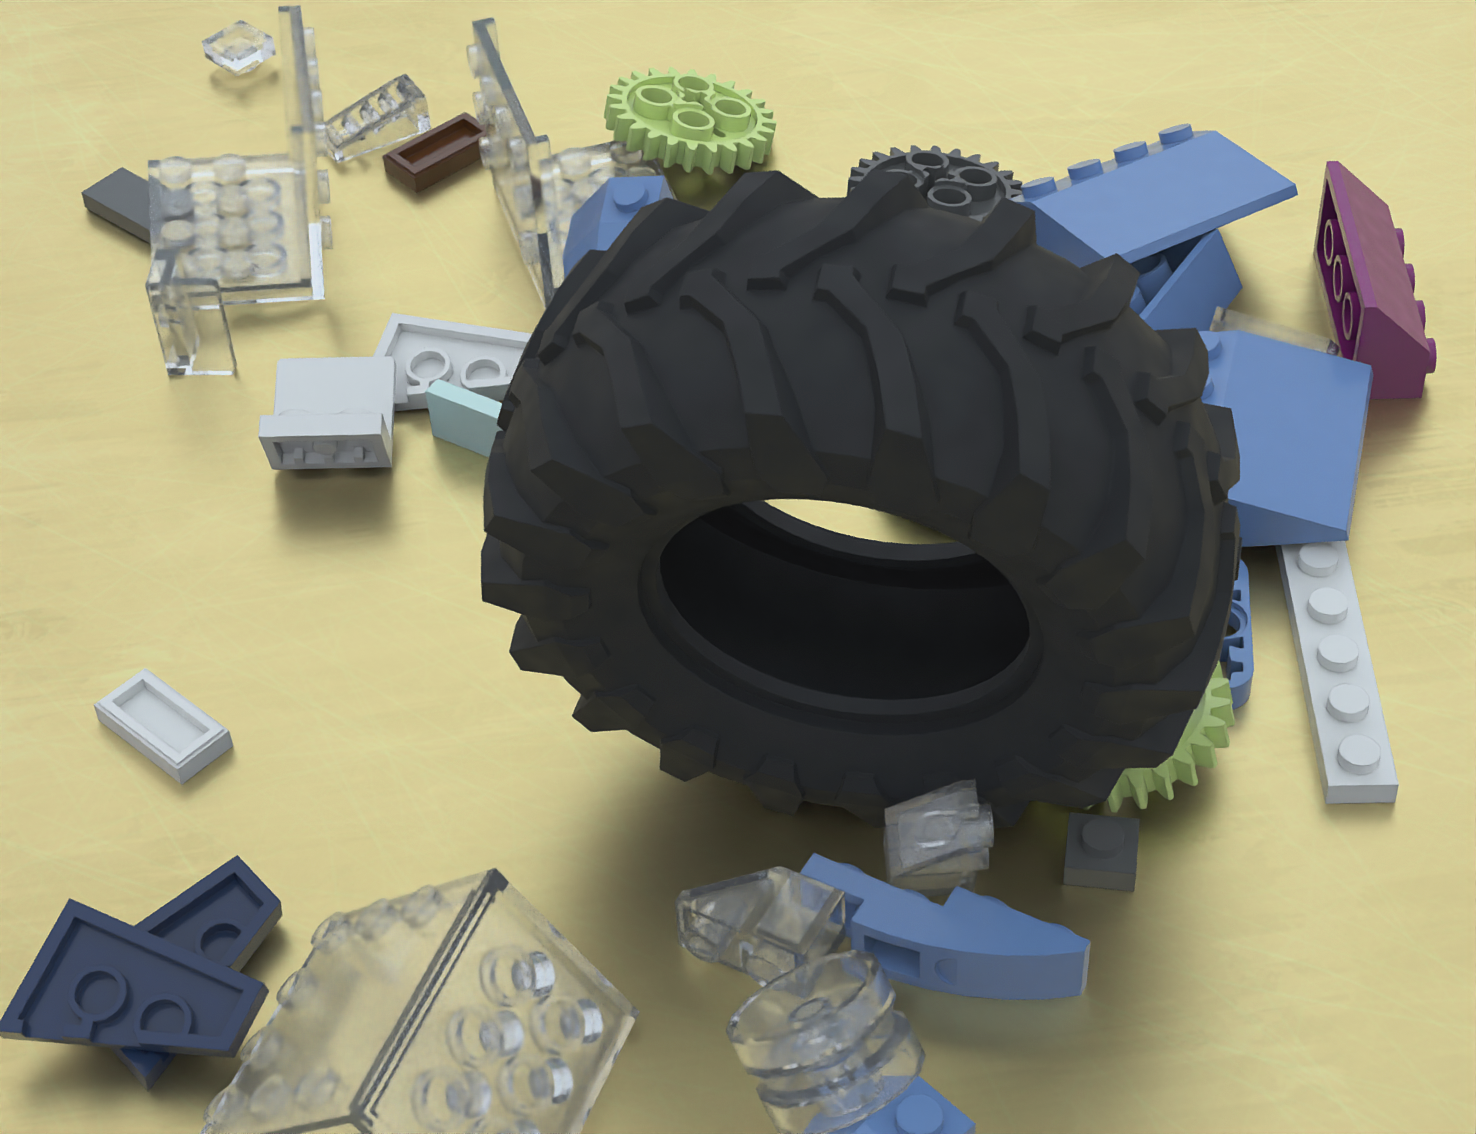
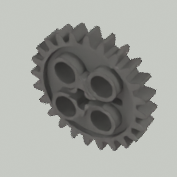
[846,145,1023,221]

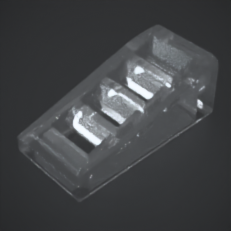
[314,74,431,163]

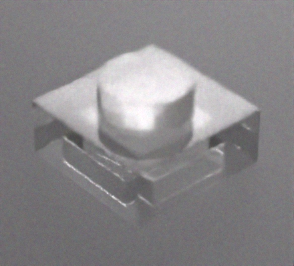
[202,20,276,76]

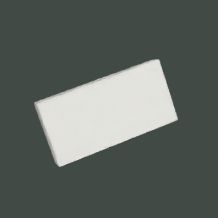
[94,668,233,785]

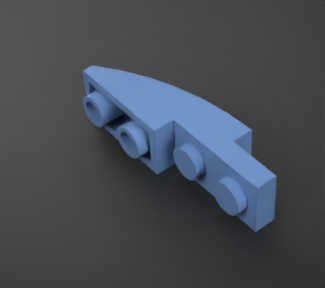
[800,853,1091,1000]

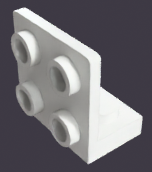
[258,356,396,470]

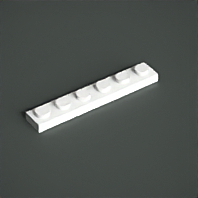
[1275,541,1399,804]

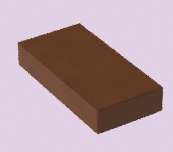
[383,112,500,193]

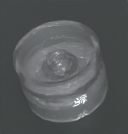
[725,950,926,1134]

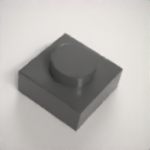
[1063,812,1140,892]

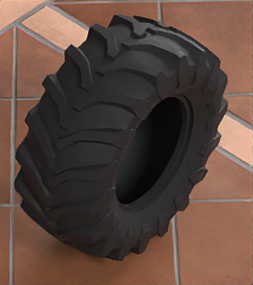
[481,168,1242,831]

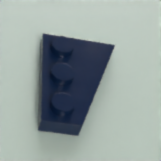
[111,855,283,1091]
[0,898,269,1058]

